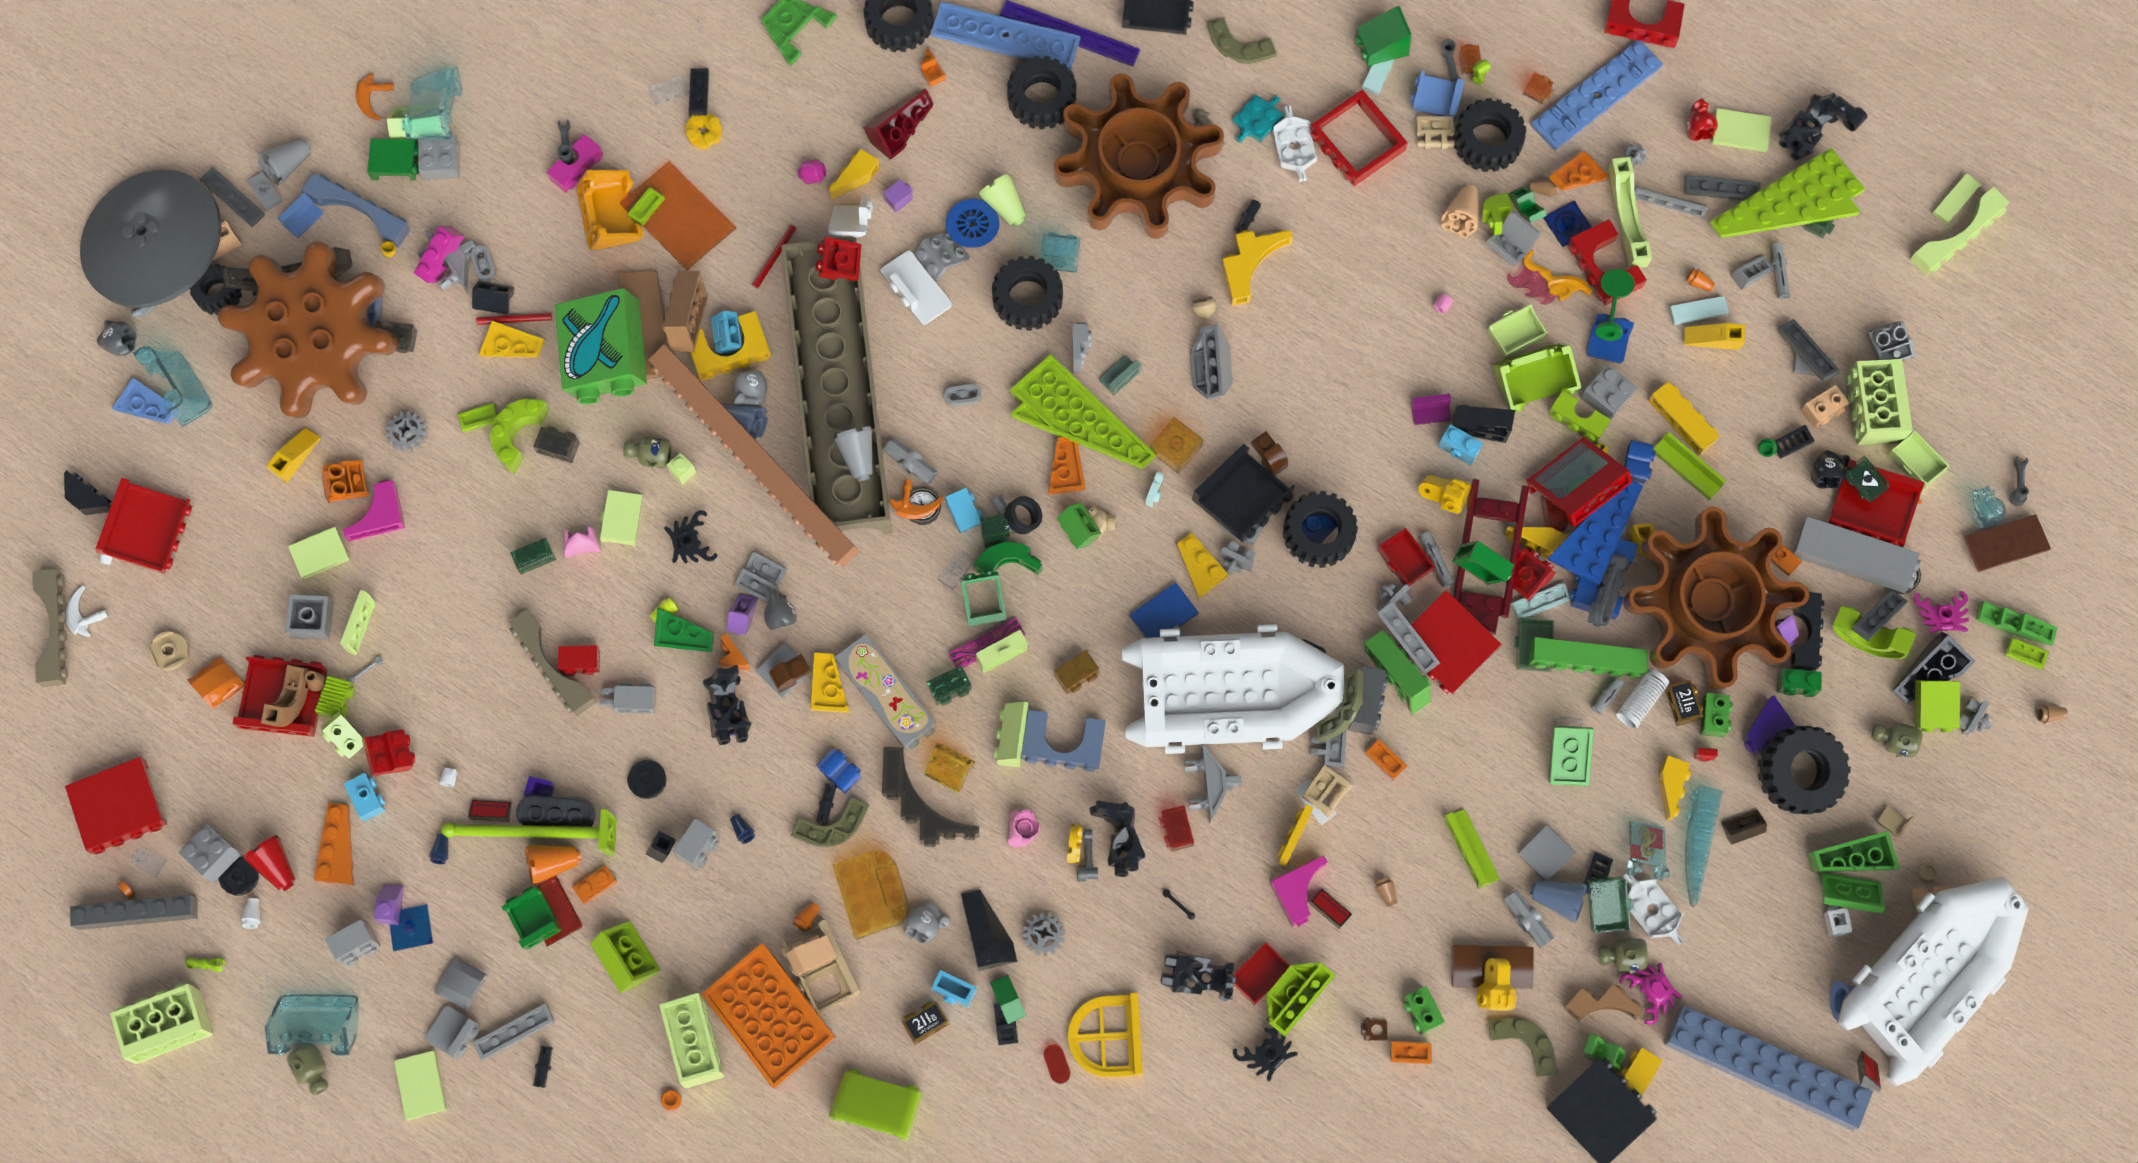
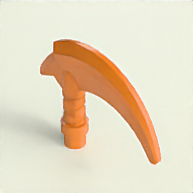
[356,73,395,120]
[889,479,944,519]

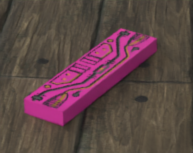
[948,618,1025,671]

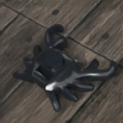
[664,510,718,564]
[1233,1017,1298,1082]

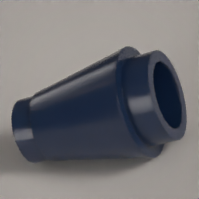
[730,814,756,844]
[429,834,449,865]

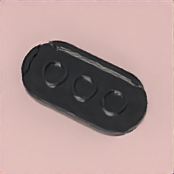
[516,793,596,827]

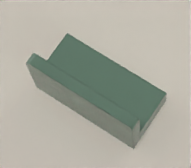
[1099,356,1141,396]

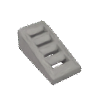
[1731,255,1774,289]

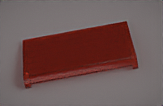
[535,876,583,947]

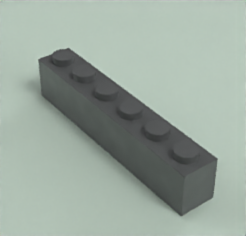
[70,895,198,930]

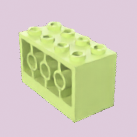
[1845,359,1913,445]
[110,983,213,1064]
[659,993,725,1088]

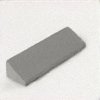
[1634,186,1708,218]

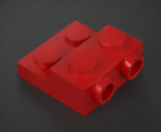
[815,237,862,281]
[1513,547,1556,601]
[362,729,415,776]

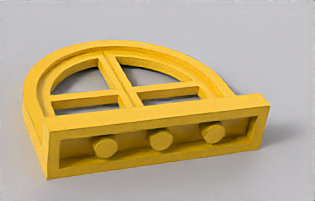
[1068,993,1143,1078]

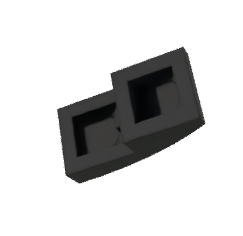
[994,1003,1018,1046]

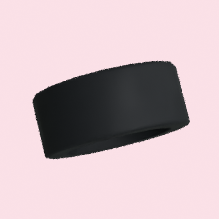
[1004,496,1043,534]

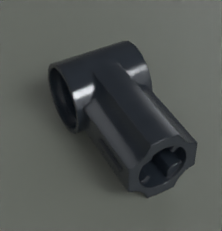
[1829,96,1868,131]

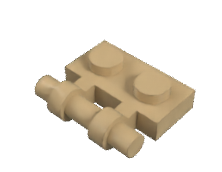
[1416,116,1454,149]

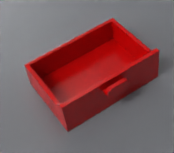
[1377,528,1435,587]
[1234,943,1290,1006]

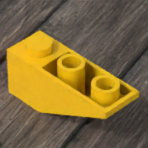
[829,149,880,200]
[1684,323,1745,350]
[266,428,321,483]
[1504,527,1568,559]
[1658,756,1691,821]

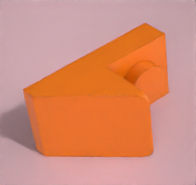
[718,633,750,671]

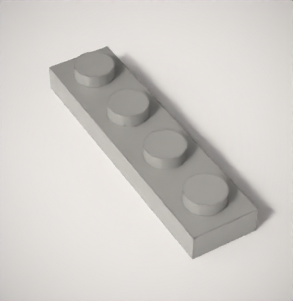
[1377,601,1440,675]
[472,1003,555,1061]

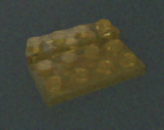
[832,850,909,940]

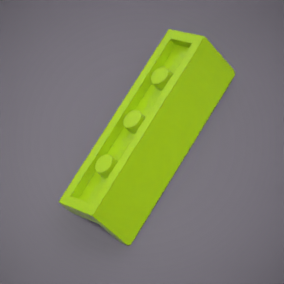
[1653,431,1726,501]
[1443,809,1500,889]

